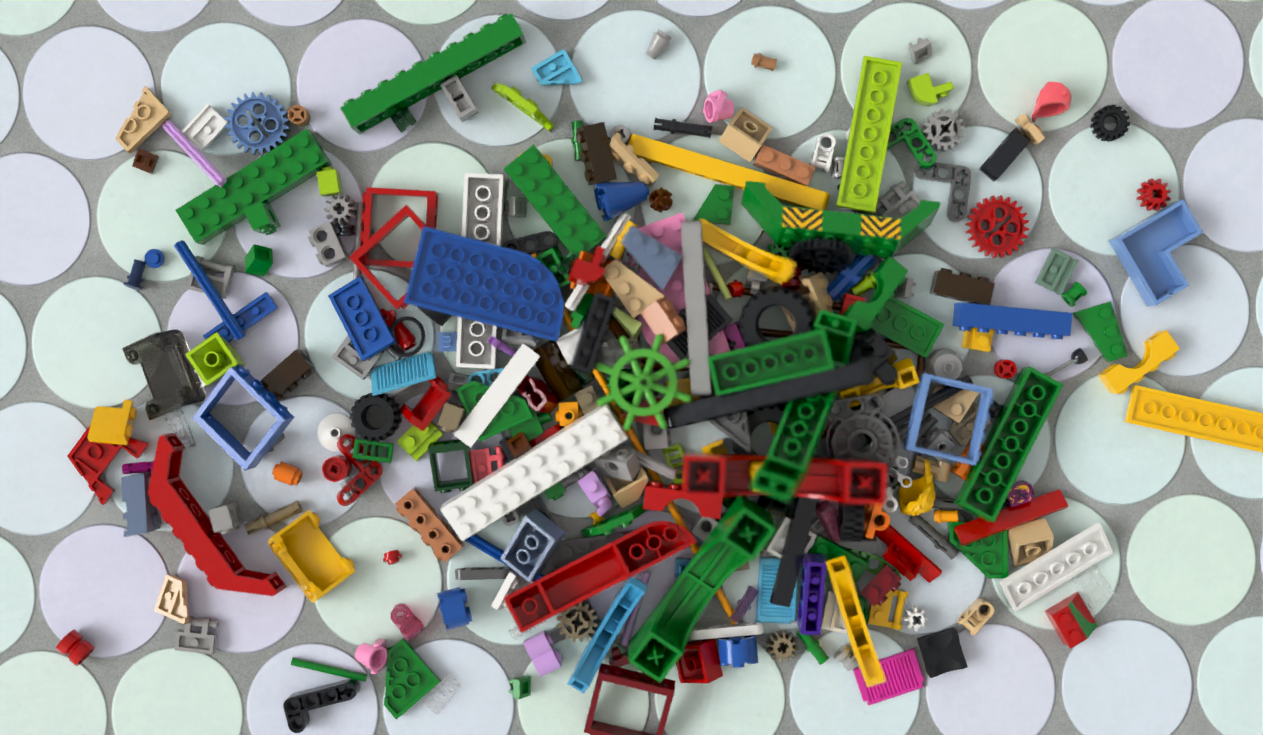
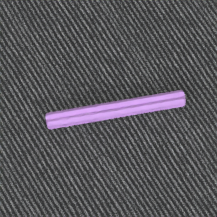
[162,120,227,187]

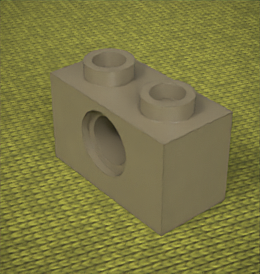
[437,401,466,433]

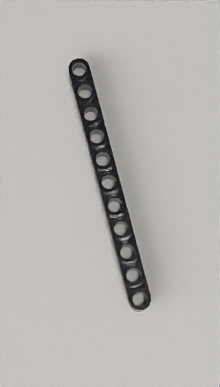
[663,361,874,429]

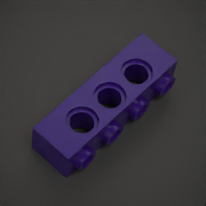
[797,553,826,635]

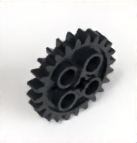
[789,237,853,274]

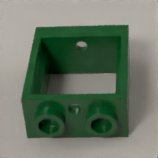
[428,439,474,493]

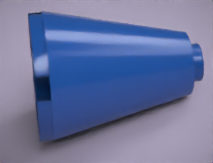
[594,181,649,221]

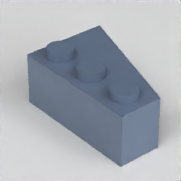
[620,225,683,290]
[121,472,162,537]

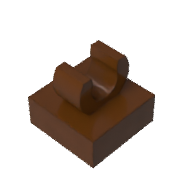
[132,149,159,174]
[506,431,532,459]

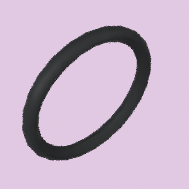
[390,316,425,357]

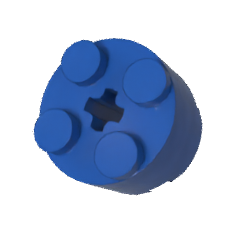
[437,587,472,631]
[718,635,758,668]

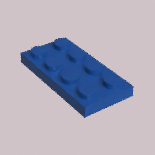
[328,276,397,362]

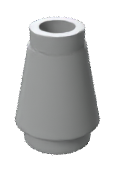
[646,30,671,60]

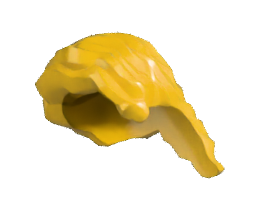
[898,459,936,516]

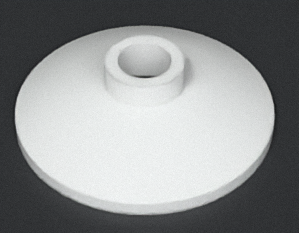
[318,413,356,452]

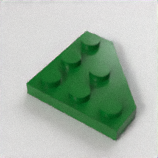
[456,381,534,442]
[948,521,1008,579]
[384,637,441,720]

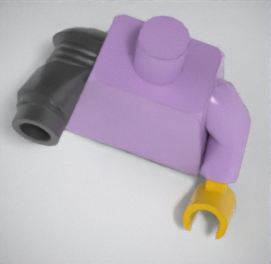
[560,466,614,525]

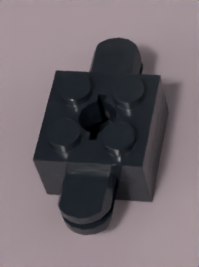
[848,328,898,385]

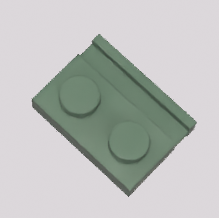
[1034,248,1078,295]

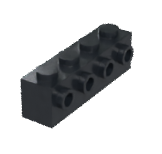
[569,292,616,374]

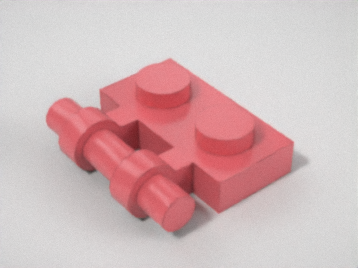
[470,446,506,484]

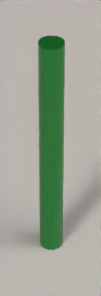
[291,658,368,682]

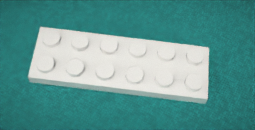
[999,522,1113,612]

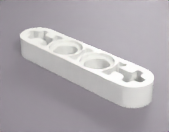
[689,622,764,640]

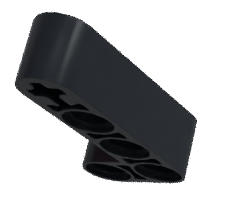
[283,679,360,733]

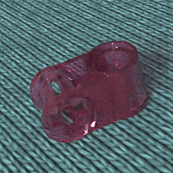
[390,604,425,641]

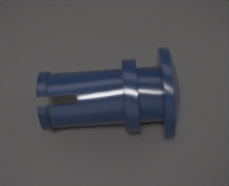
[123,259,146,290]

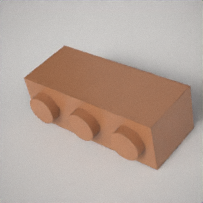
[753,144,815,186]

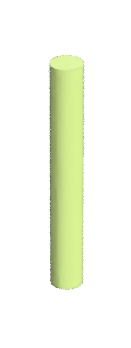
[703,247,732,301]

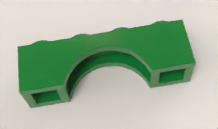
[842,256,908,333]

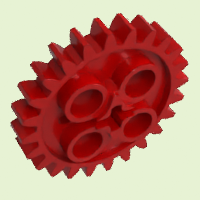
[965,195,1029,258]

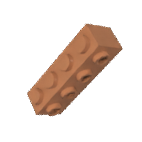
[395,487,464,562]

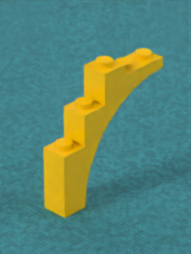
[699,219,795,284]
[826,555,886,687]

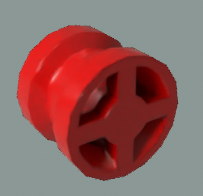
[994,360,1017,379]

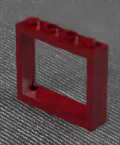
[584,663,675,735]

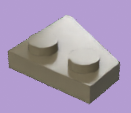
[948,402,992,447]

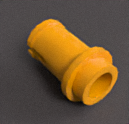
[934,509,958,524]

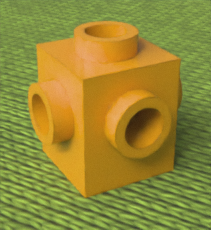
[555,401,583,428]

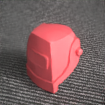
[1032,82,1072,122]

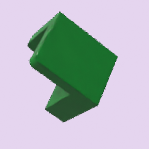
[245,244,273,277]

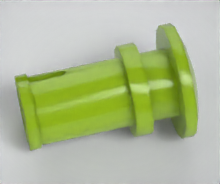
[851,270,876,297]

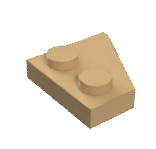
[154,574,189,624]

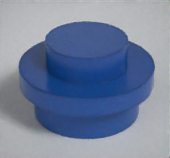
[145,249,165,268]

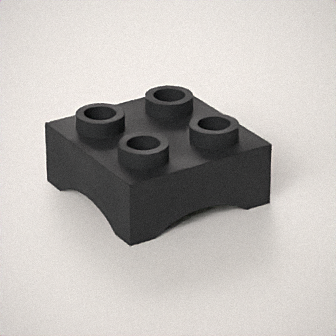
[917,627,968,678]

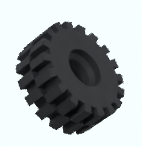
[838,502,865,541]

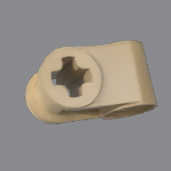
[957,598,994,635]

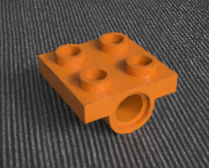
[863,504,890,539]

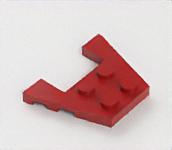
[67,426,150,505]

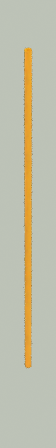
[531,253,739,625]

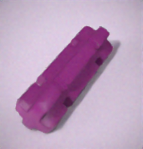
[122,461,154,474]

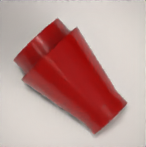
[394,321,417,351]

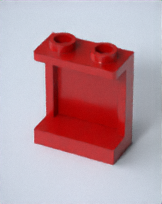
[400,375,452,431]

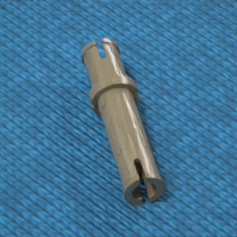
[244,501,303,535]

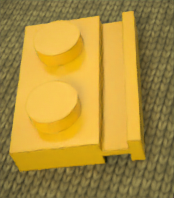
[961,328,994,352]

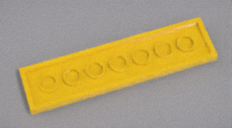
[1124,385,1263,453]

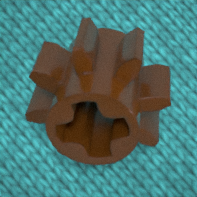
[649,187,673,213]

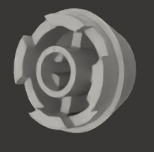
[925,348,964,387]

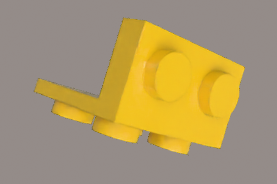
[88,400,137,445]

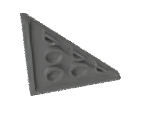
[698,348,752,453]

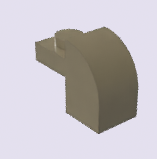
[574,385,598,415]

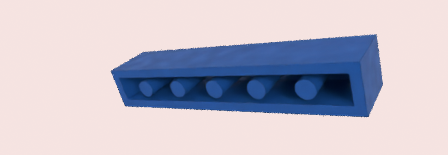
[952,303,1072,340]

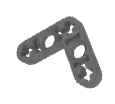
[914,161,971,222]

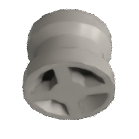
[611,125,630,145]

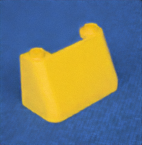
[267,510,355,603]

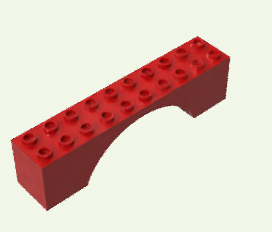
[681,452,887,505]

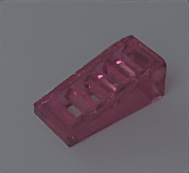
[815,500,841,544]

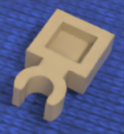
[1015,113,1045,146]

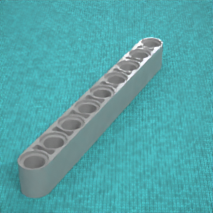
[681,221,712,396]

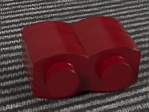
[517,375,559,414]

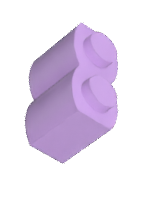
[523,630,563,677]

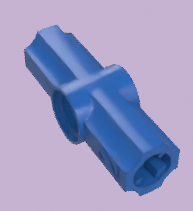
[827,254,876,302]

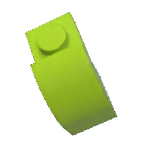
[906,73,954,106]

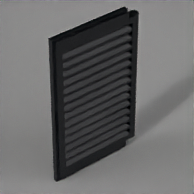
[666,294,733,360]

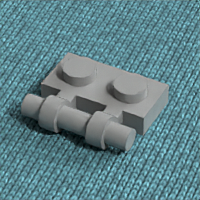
[876,181,920,218]
[175,616,219,654]

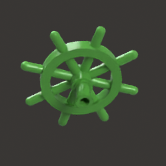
[595,334,692,431]

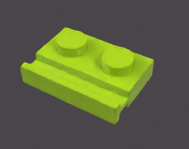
[397,421,444,461]

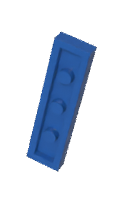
[203,292,278,343]

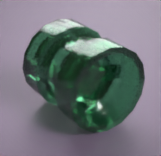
[391,106,417,133]

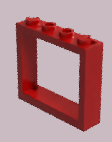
[360,187,438,268]
[349,205,427,310]

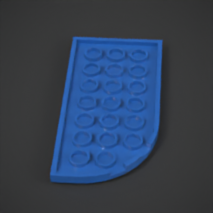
[404,226,564,342]

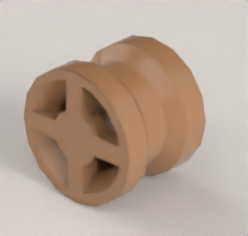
[288,105,310,127]

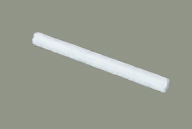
[565,212,631,311]

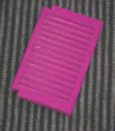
[853,648,925,706]

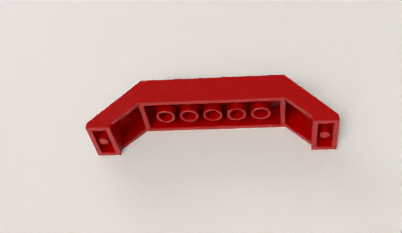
[147,432,287,596]

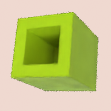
[316,167,343,197]

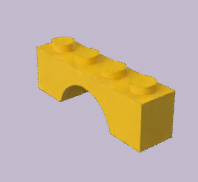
[1098,330,1180,395]
[839,357,920,408]

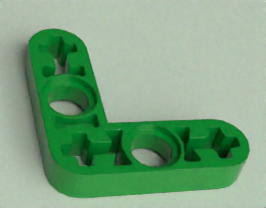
[887,118,937,169]

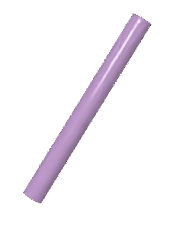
[620,571,651,646]

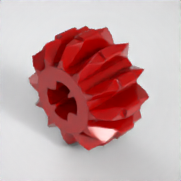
[1136,178,1172,211]

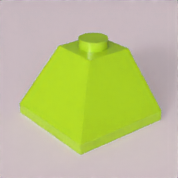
[185,332,246,386]

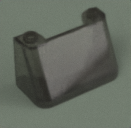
[122,329,206,420]

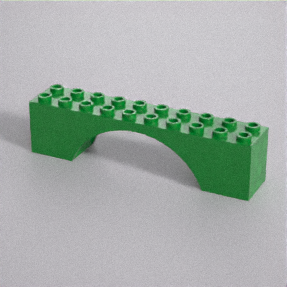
[628,496,777,683]

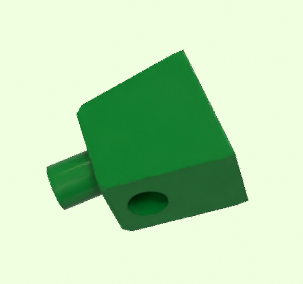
[509,408,552,441]

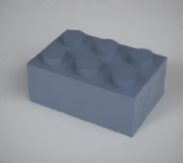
[500,509,566,583]

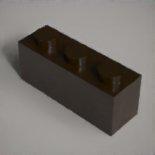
[576,122,617,185]
[929,268,995,305]
[533,340,583,403]
[261,350,315,402]

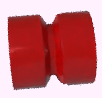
[322,455,352,482]
[56,629,95,666]

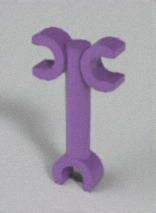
[487,335,536,369]

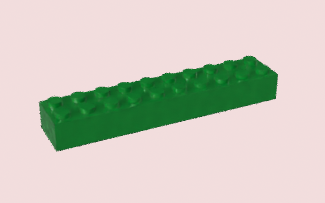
[340,13,526,134]

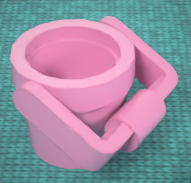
[703,90,734,123]
[355,638,387,674]

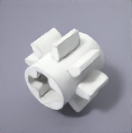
[903,606,928,631]

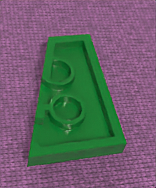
[1072,301,1128,362]

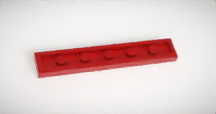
[954,489,1069,546]

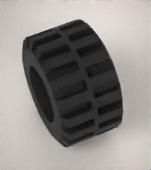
[350,393,402,441]

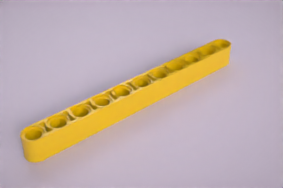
[628,134,830,210]

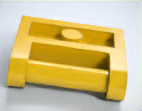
[867,589,908,630]

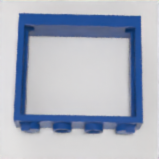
[192,365,294,470]

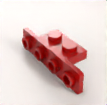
[874,524,942,582]

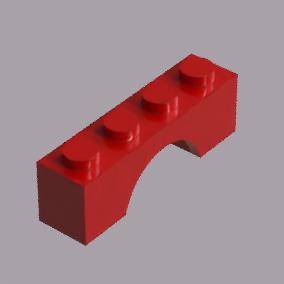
[643,480,723,519]

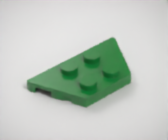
[580,503,648,537]

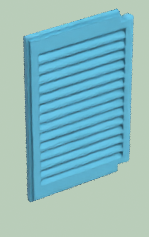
[371,351,436,396]
[756,557,799,624]

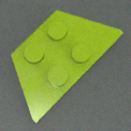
[491,82,555,132]

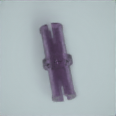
[729,586,759,625]

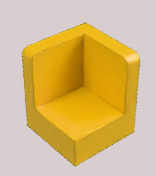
[701,438,728,454]

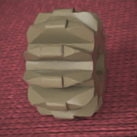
[766,629,799,663]

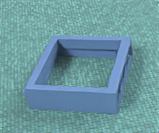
[903,373,994,466]

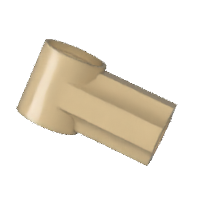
[911,455,953,483]

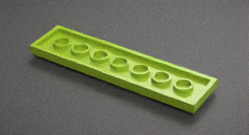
[836,56,902,214]

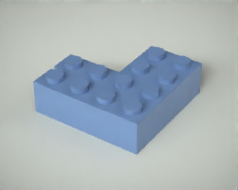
[1109,199,1203,306]

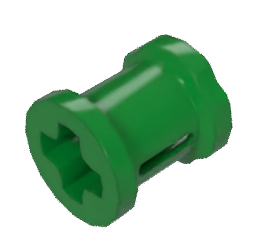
[1061,282,1087,307]

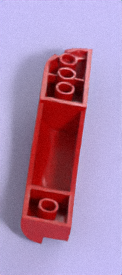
[503,521,697,633]

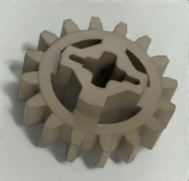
[557,602,598,643]

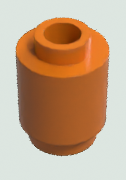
[272,462,303,486]

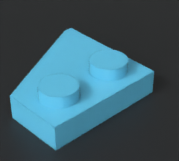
[531,49,583,86]

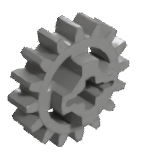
[922,109,965,152]

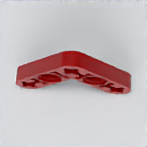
[337,434,383,506]

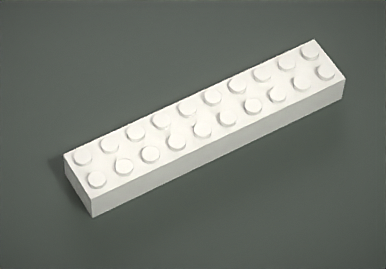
[456,173,505,369]
[440,404,627,541]

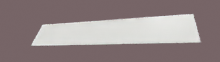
[454,344,540,448]

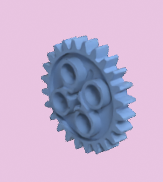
[225,92,290,155]

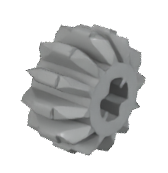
[324,193,358,225]

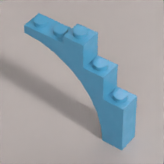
[567,577,648,693]

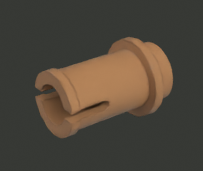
[751,53,777,71]

